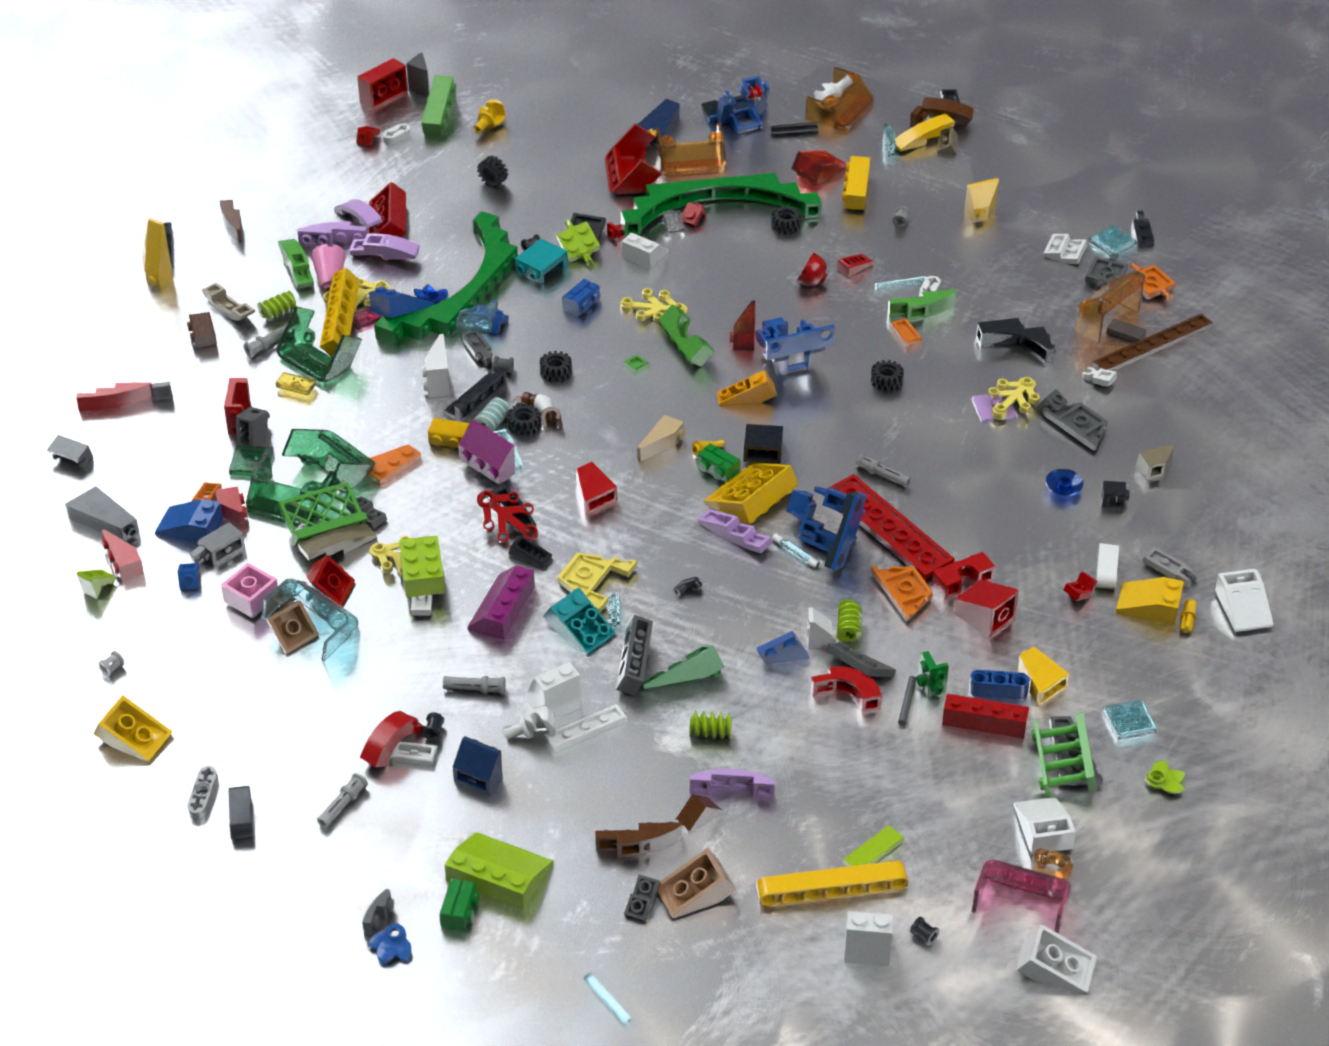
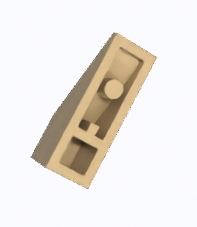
[637,415,685,462]

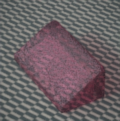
[352,307,382,330]

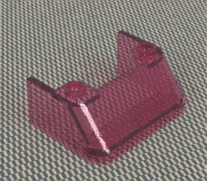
[972,859,1072,934]

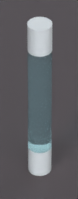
[772,534,820,569]

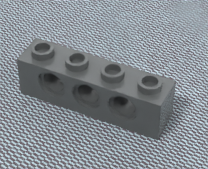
[616,615,653,696]

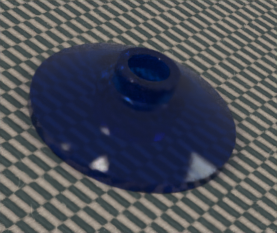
[1046,469,1084,496]

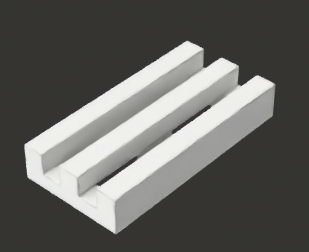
[391,742,437,766]

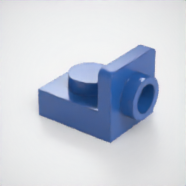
[177,562,200,590]

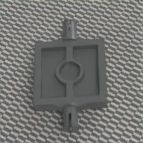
[1085,253,1128,292]

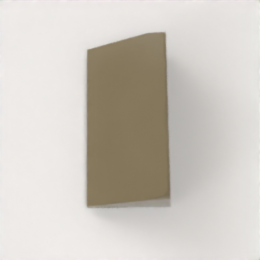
[937,127,958,154]

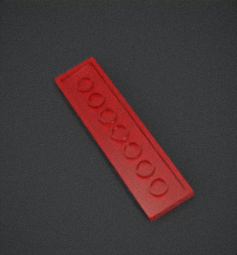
[826,474,955,580]

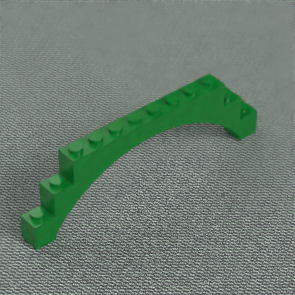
[621,173,822,236]
[374,211,519,345]

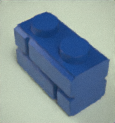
[562,279,600,316]

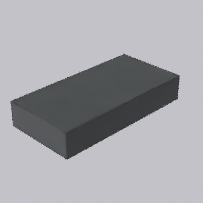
[1106,318,1147,343]

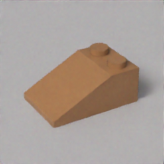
[658,848,736,919]

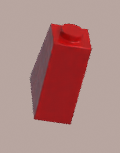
[576,461,618,515]

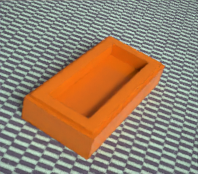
[890,318,922,348]

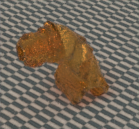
[1033,849,1073,871]

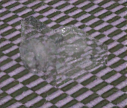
[662,210,685,234]

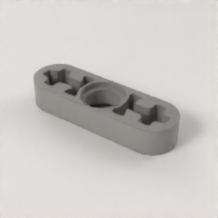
[187,766,218,820]

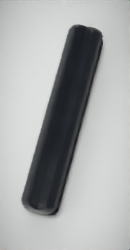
[771,122,818,134]

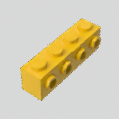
[842,156,870,210]

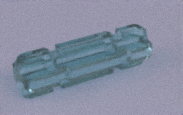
[609,593,620,627]

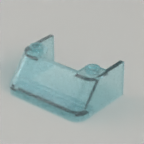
[262,578,359,662]

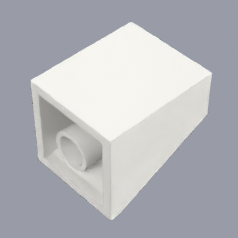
[525,662,581,719]
[844,911,893,966]

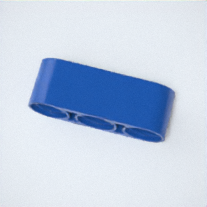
[968,670,1030,700]

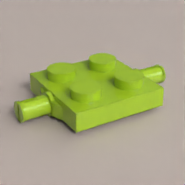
[556,219,601,265]

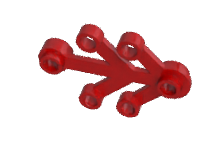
[477,490,538,544]

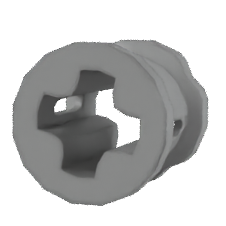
[892,206,910,228]
[97,650,125,677]

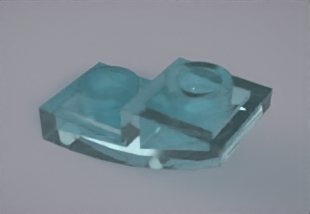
[883,123,896,157]

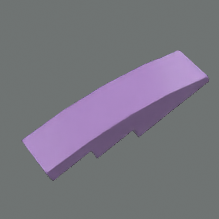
[697,509,773,553]

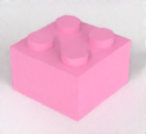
[221,563,278,618]

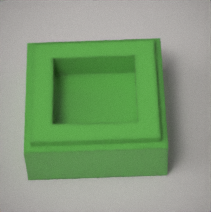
[624,354,649,375]

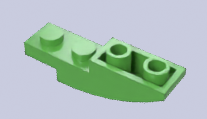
[278,238,314,289]
[888,289,957,320]

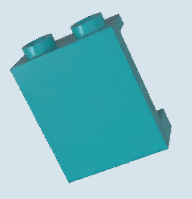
[515,238,568,284]

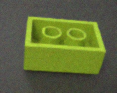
[399,535,445,597]

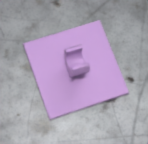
[972,393,1017,422]

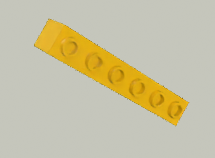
[319,267,360,359]

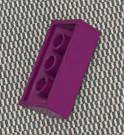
[467,565,535,640]

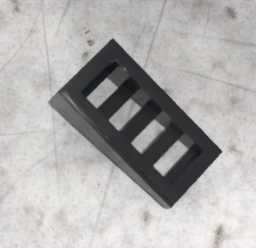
[508,535,553,568]

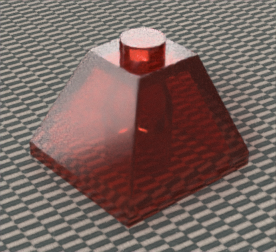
[730,300,755,350]

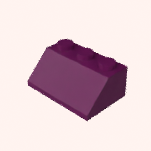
[459,420,515,485]

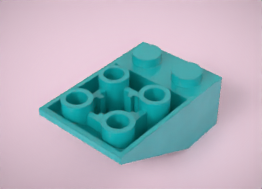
[543,587,616,655]

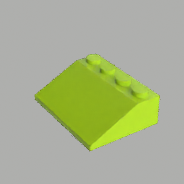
[444,832,553,910]

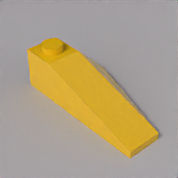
[141,218,173,289]

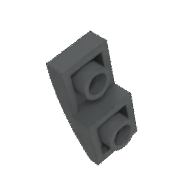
[346,496,387,529]
[624,874,661,921]
[362,889,394,937]

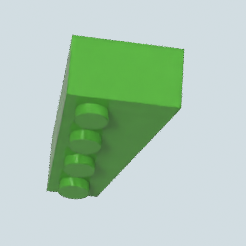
[421,75,457,135]

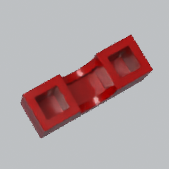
[932,552,996,599]

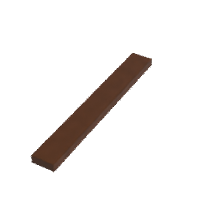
[1092,313,1213,371]

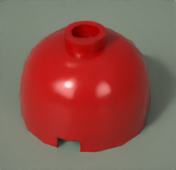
[796,252,828,288]

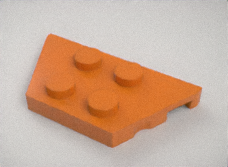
[871,565,933,621]

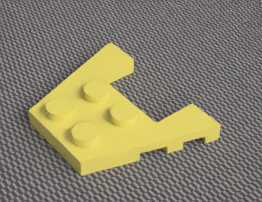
[557,553,637,613]

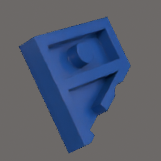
[757,631,810,665]

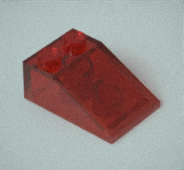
[791,150,847,185]

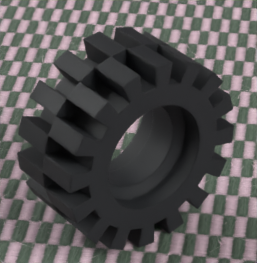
[477,155,509,188]
[771,205,802,234]
[540,351,572,383]
[871,360,904,392]
[507,404,541,436]

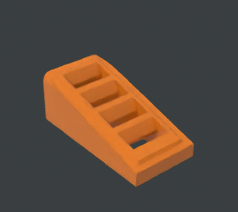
[192,482,222,501]

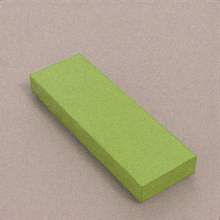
[843,825,904,867]

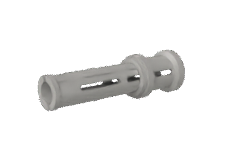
[243,323,294,358]
[855,452,911,488]
[443,676,506,695]
[316,773,368,828]

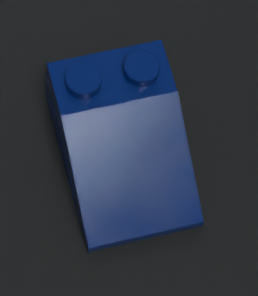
[369,287,434,318]
[155,499,223,543]

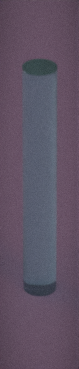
[875,276,926,290]
[583,973,632,1025]

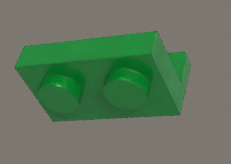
[916,651,949,697]

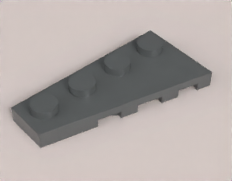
[1049,716,1103,785]

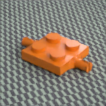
[1126,262,1176,300]

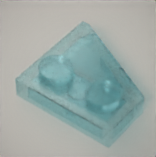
[455,300,498,333]

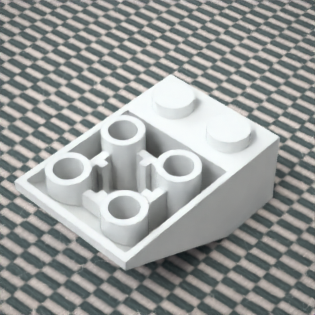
[1215,568,1274,632]
[1014,797,1076,854]

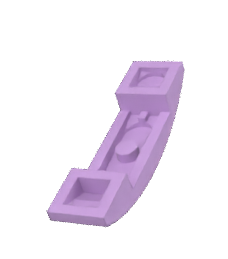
[334,199,382,228]
[689,769,775,798]

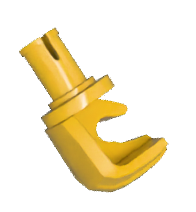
[473,99,506,134]

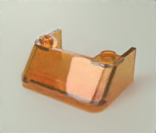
[805,67,874,131]
[656,123,726,177]
[1075,271,1145,344]

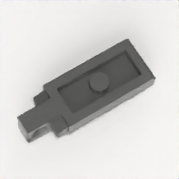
[461,329,493,367]

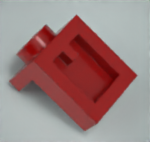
[356,126,380,147]
[607,222,627,243]

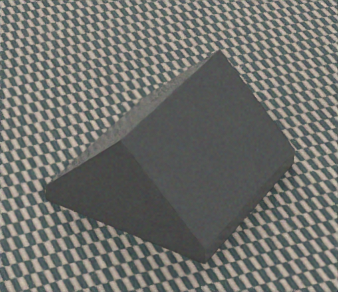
[406,52,429,97]

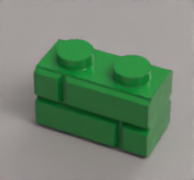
[697,443,741,482]
[439,879,480,931]

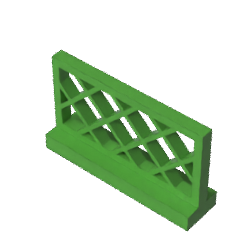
[278,482,368,547]

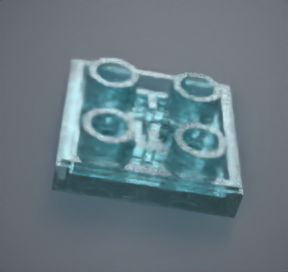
[1088,225,1137,256]
[1103,699,1158,741]

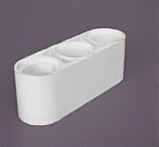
[1096,543,1119,590]

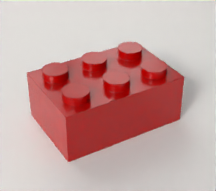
[357,58,408,110]

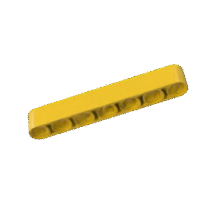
[756,861,909,906]

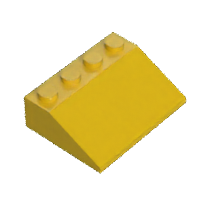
[703,462,799,524]

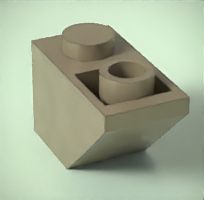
[1136,444,1174,480]

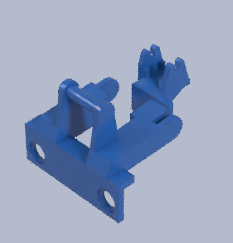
[755,317,835,376]

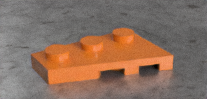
[354,444,421,486]

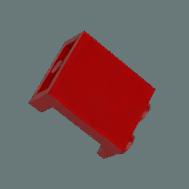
[224,378,252,434]

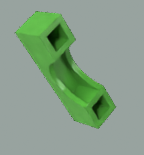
[659,304,714,367]

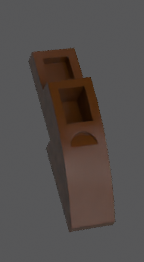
[595,822,682,858]

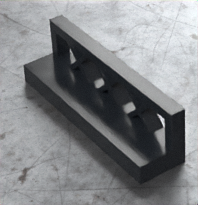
[444,368,506,422]

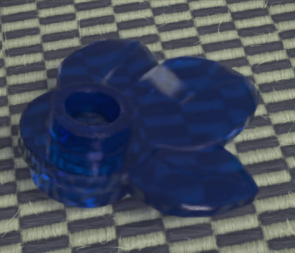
[414,284,448,305]

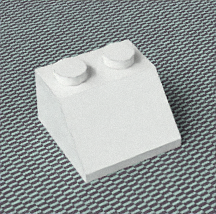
[622,233,669,269]

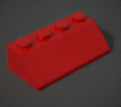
[368,181,406,238]

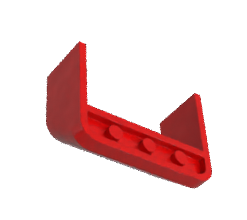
[605,123,662,195]

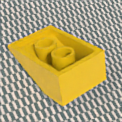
[1116,577,1184,625]
[93,695,173,762]

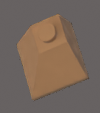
[266,600,319,654]

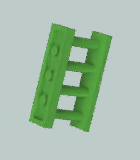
[1031,712,1098,798]

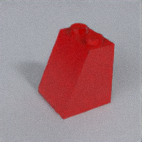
[953,580,1019,638]

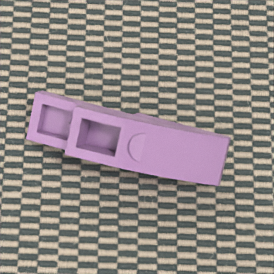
[297,221,367,246]
[349,234,420,260]

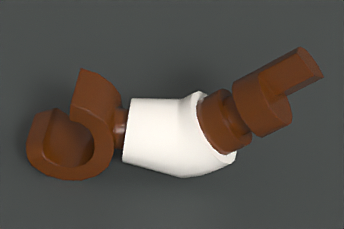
[513,392,563,429]

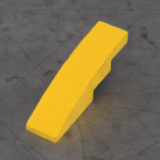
[891,113,955,152]

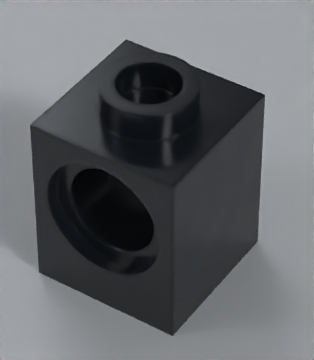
[1100,481,1130,509]

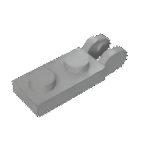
[1142,547,1198,588]

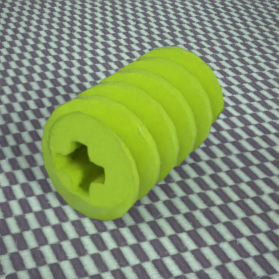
[257,290,296,322]
[836,599,863,642]
[689,711,732,740]

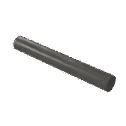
[898,676,916,726]

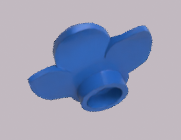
[368,923,412,965]

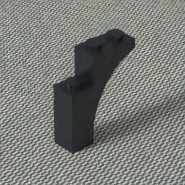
[976,318,1056,363]

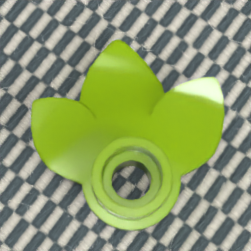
[1145,760,1185,794]

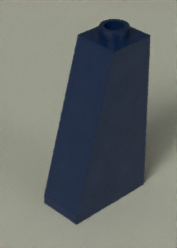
[637,99,680,150]

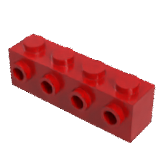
[942,693,1029,739]

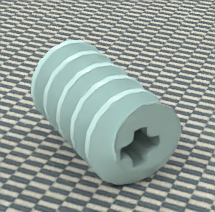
[474,397,510,432]

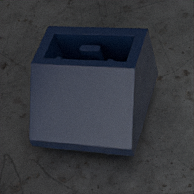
[452,736,503,795]

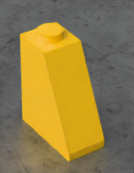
[1018,647,1070,707]

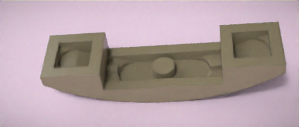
[202,282,255,320]

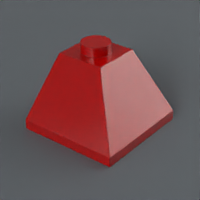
[306,555,355,608]

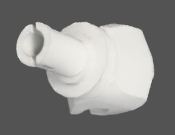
[814,75,853,110]
[503,706,557,739]

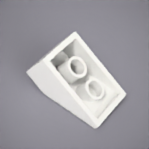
[422,334,450,398]
[1016,923,1097,995]

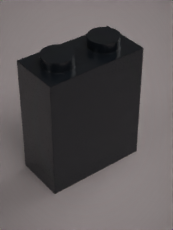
[743,424,783,464]

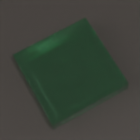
[228,445,274,477]

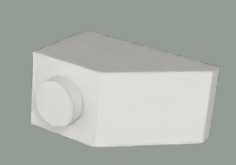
[807,607,836,650]

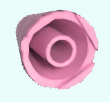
[311,244,346,292]

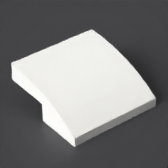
[1043,234,1087,264]

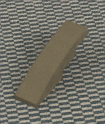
[298,524,377,560]

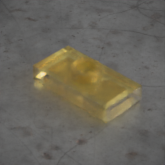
[275,372,316,395]

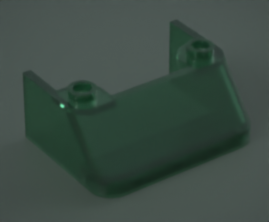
[277,306,362,383]
[281,428,376,493]
[245,453,337,527]

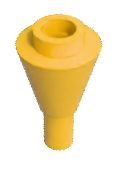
[692,440,725,457]

